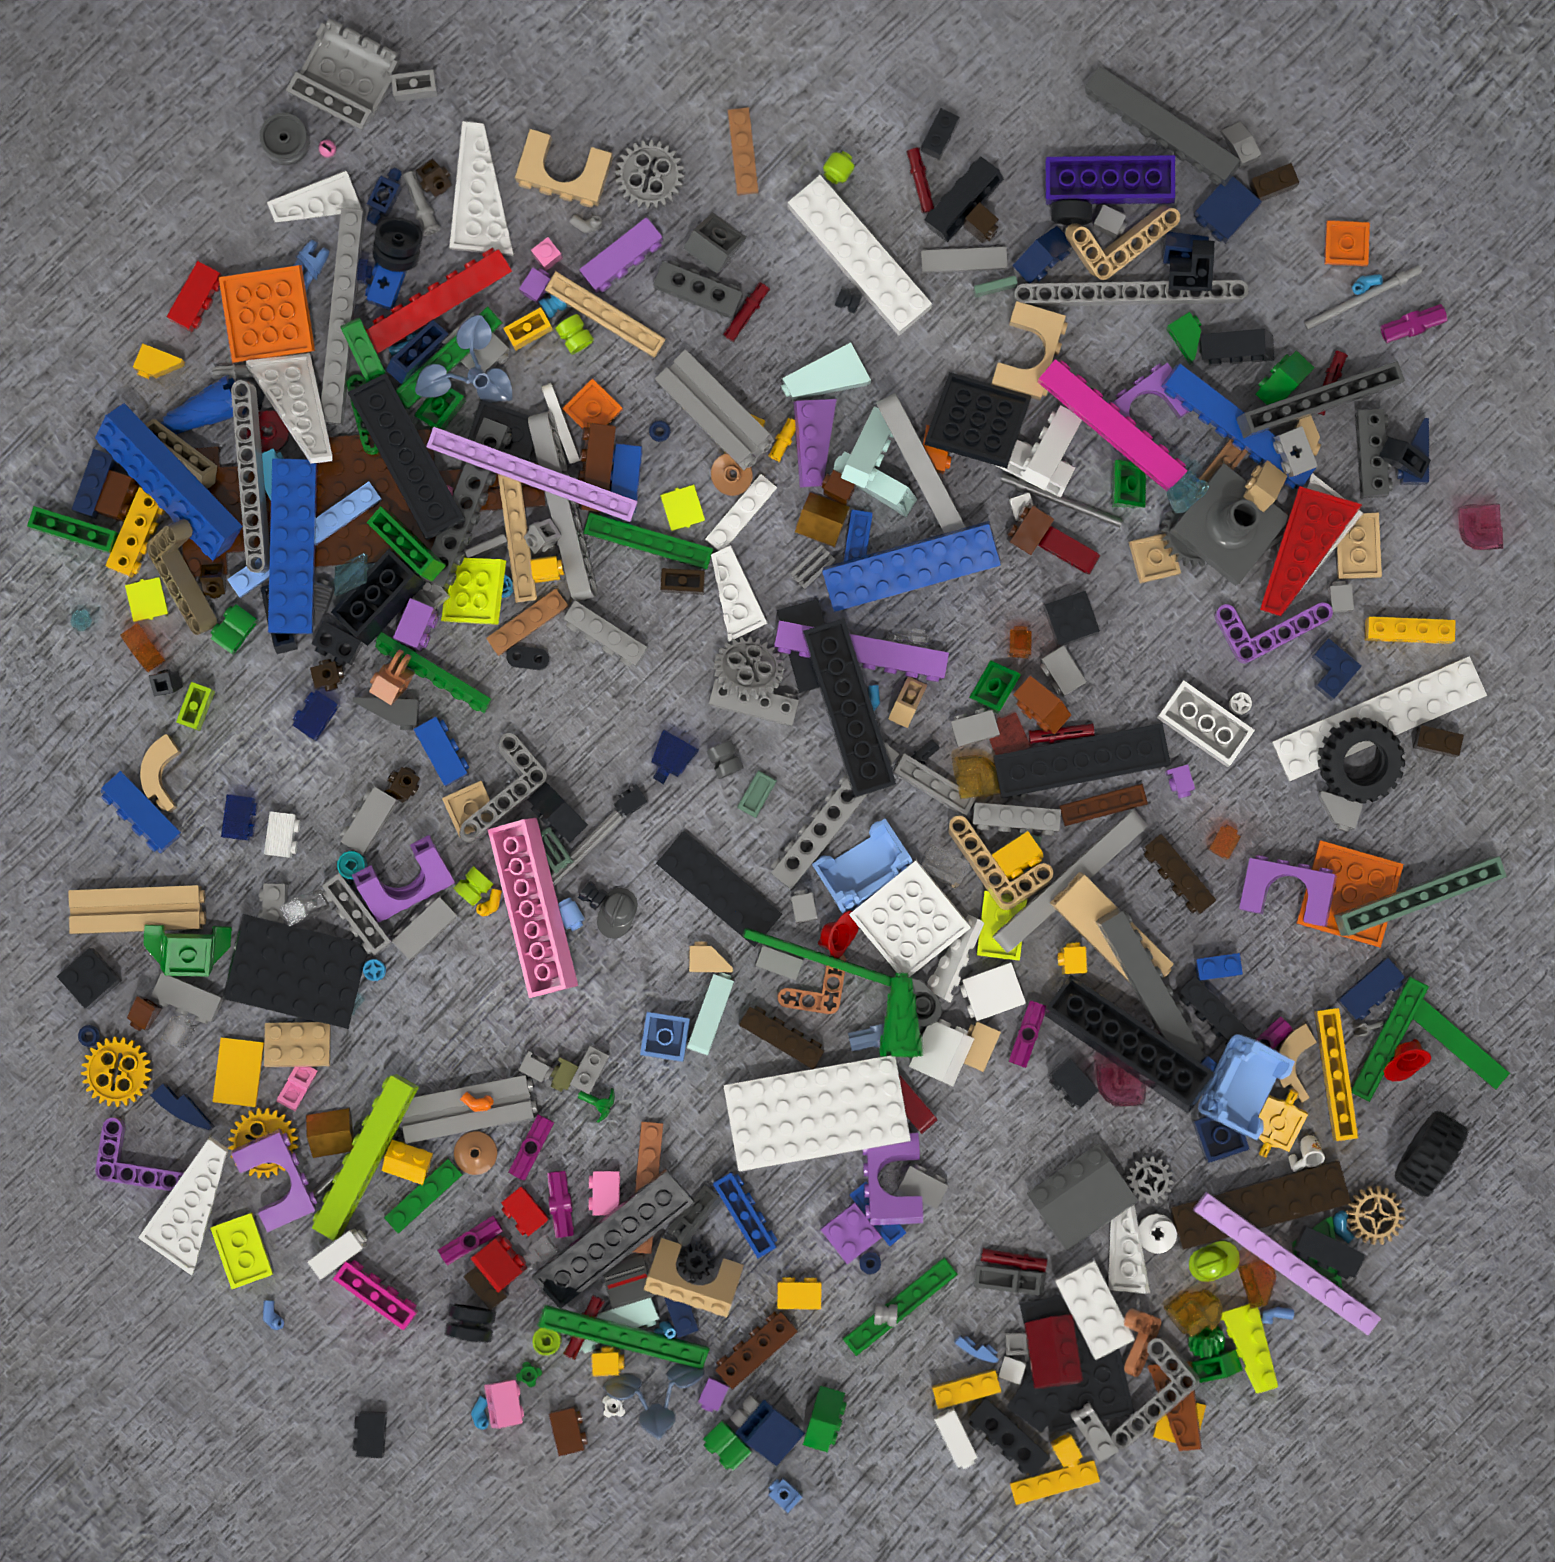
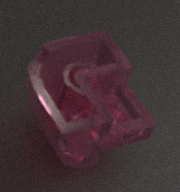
[1458,503,1503,550]
[1096,1063,1146,1107]

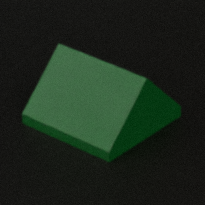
[414,388,466,430]
[1112,460,1146,508]
[969,660,1021,714]

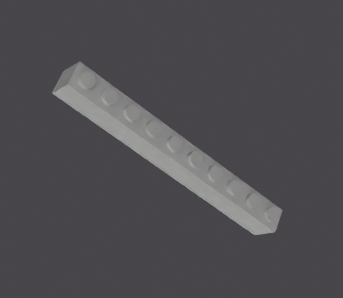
[321,208,366,426]

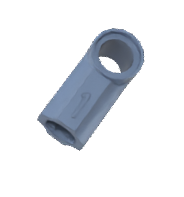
[848,1024,884,1051]

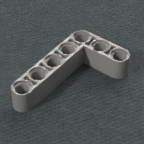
[459,733,547,843]
[1111,1337,1199,1449]

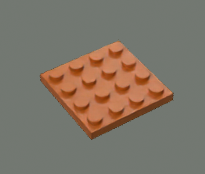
[219,265,315,363]
[1296,840,1404,948]

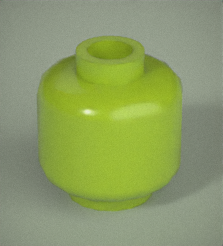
[823,151,854,184]

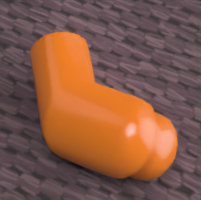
[460,1092,494,1112]

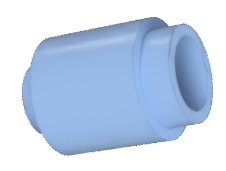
[558,897,585,931]

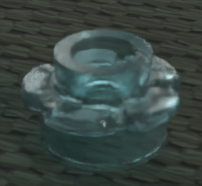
[70,610,92,631]

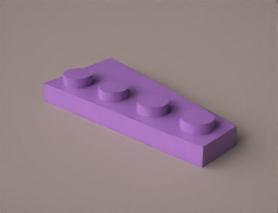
[794,399,836,487]

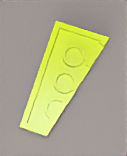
[1218,1302,1278,1393]

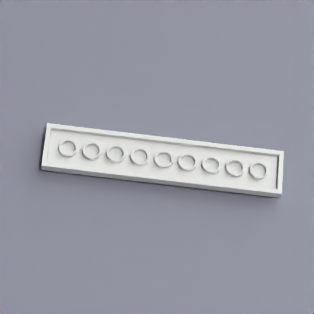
[1271,656,1487,782]

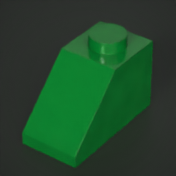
[1166,312,1202,365]
[1192,1350,1243,1383]

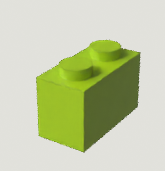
[176,682,215,731]

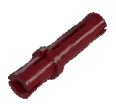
[906,148,935,214]
[723,282,770,342]
[1317,350,1348,415]
[1028,723,1095,744]
[981,1248,1048,1272]
[563,1295,605,1360]

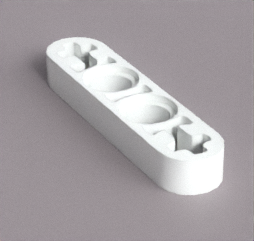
[541,383,580,464]

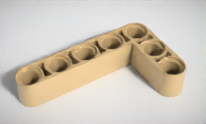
[1065,205,1180,280]
[949,816,1053,910]

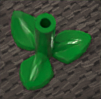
[578,1088,615,1123]

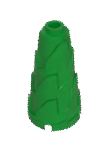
[879,973,923,1057]

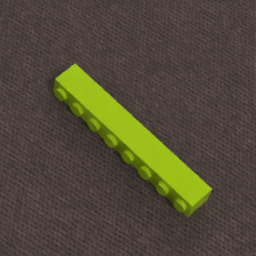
[312,1074,419,1241]

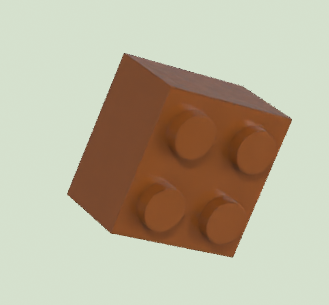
[1013,676,1071,734]

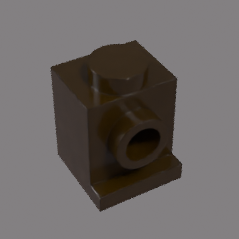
[200,564,226,599]

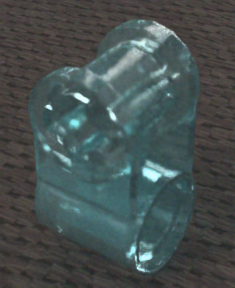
[1167,471,1209,513]

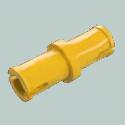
[768,418,796,462]

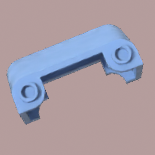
[812,819,913,914]
[1198,1034,1295,1140]

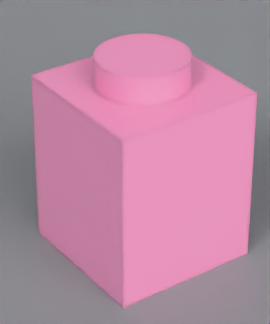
[531,237,563,271]

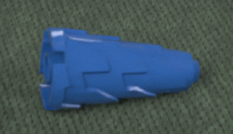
[161,375,247,435]

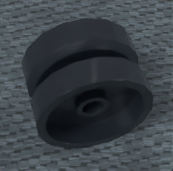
[372,217,423,272]
[444,1304,497,1343]

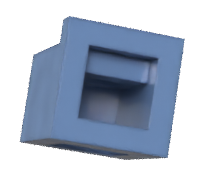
[768,1477,803,1513]

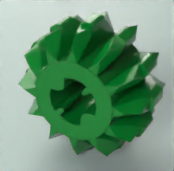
[1188,1324,1225,1359]

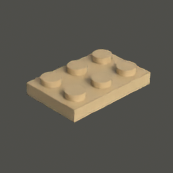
[1336,513,1382,579]
[264,1022,331,1067]

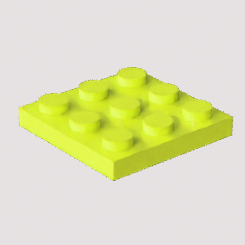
[441,558,506,625]

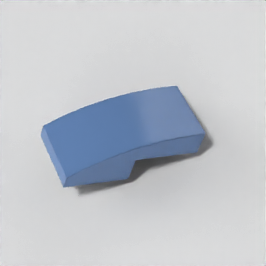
[954,1335,999,1363]

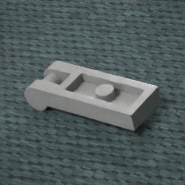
[1070,1402,1119,1462]

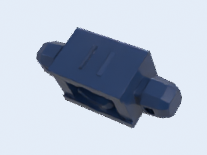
[366,168,402,225]

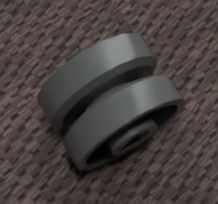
[260,113,310,165]

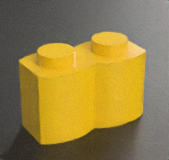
[530,556,564,583]

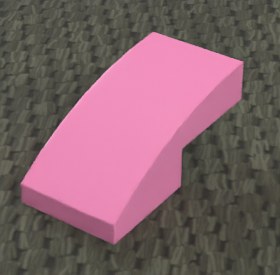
[277,1067,318,1112]

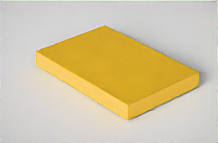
[212,1037,264,1107]

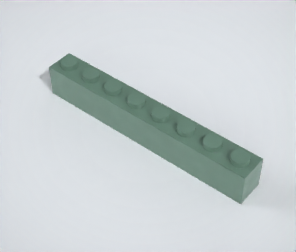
[1334,856,1507,936]

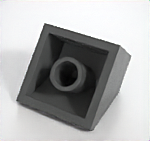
[683,212,746,273]

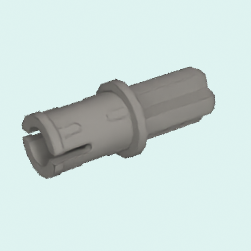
[212,363,254,380]

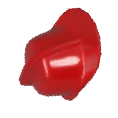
[818,910,859,958]
[1384,1039,1431,1082]

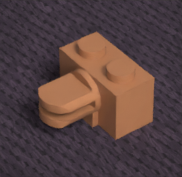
[369,649,415,705]

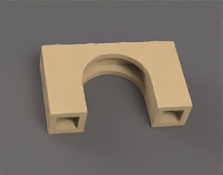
[515,129,613,207]
[992,301,1068,401]
[644,1238,744,1317]

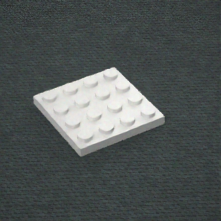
[849,860,971,977]

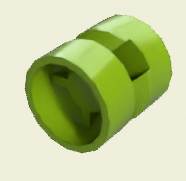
[555,314,594,355]
[453,866,494,907]
[532,1328,562,1356]

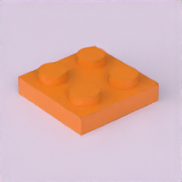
[1324,220,1370,266]
[562,378,623,429]

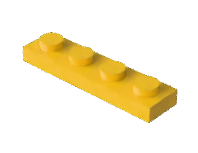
[1010,1460,1100,1505]

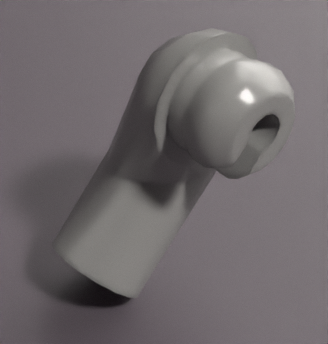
[570,214,602,233]

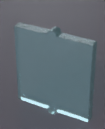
[333,553,369,596]

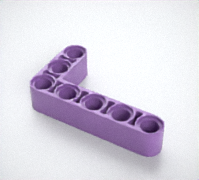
[1215,602,1333,664]
[95,1117,185,1191]

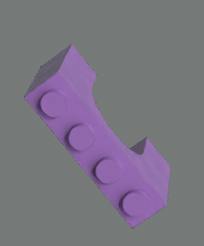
[1107,362,1189,419]
[352,835,455,923]
[1239,855,1337,927]
[231,1129,318,1232]
[863,1133,923,1225]

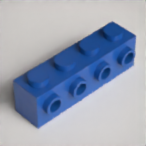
[101,771,181,854]
[713,1172,778,1259]

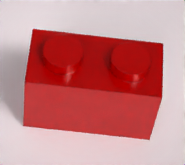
[501,1185,550,1237]

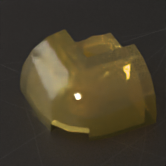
[952,755,1000,799]
[1163,1288,1223,1337]

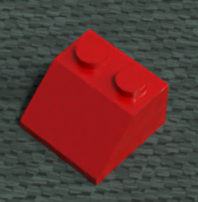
[471,1234,528,1292]

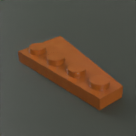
[1147,1361,1202,1451]

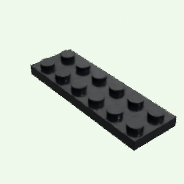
[656,831,783,947]

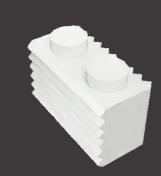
[264,811,300,858]

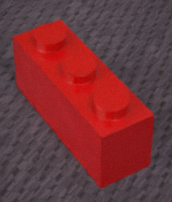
[167,261,223,332]

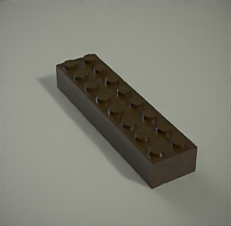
[1169,1161,1351,1250]

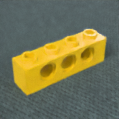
[1365,617,1456,644]

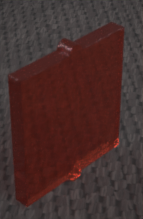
[989,712,1031,755]

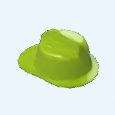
[1189,1241,1240,1282]

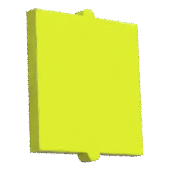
[660,485,705,531]
[125,577,169,622]

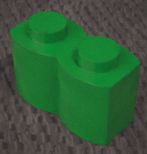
[210,604,258,655]
[703,1419,753,1471]

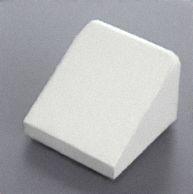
[1009,493,1033,521]
[998,1356,1026,1384]

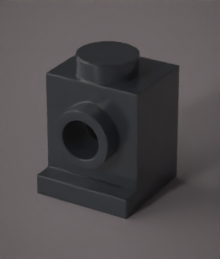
[148,669,183,697]
[614,784,648,817]

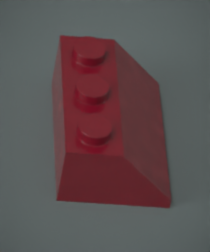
[1025,1315,1082,1389]

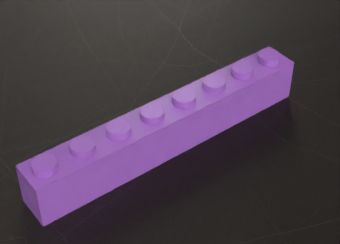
[774,621,949,682]

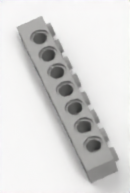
[771,741,900,890]

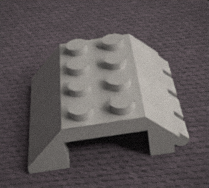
[286,18,400,130]

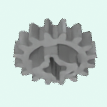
[1126,1156,1174,1204]

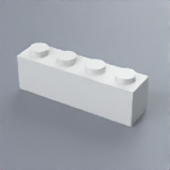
[1022,405,1082,490]
[995,440,1075,498]

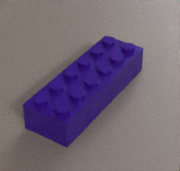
[1046,155,1175,205]

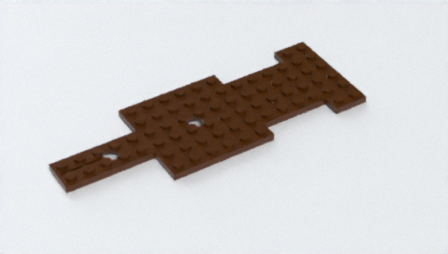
[182,429,546,578]

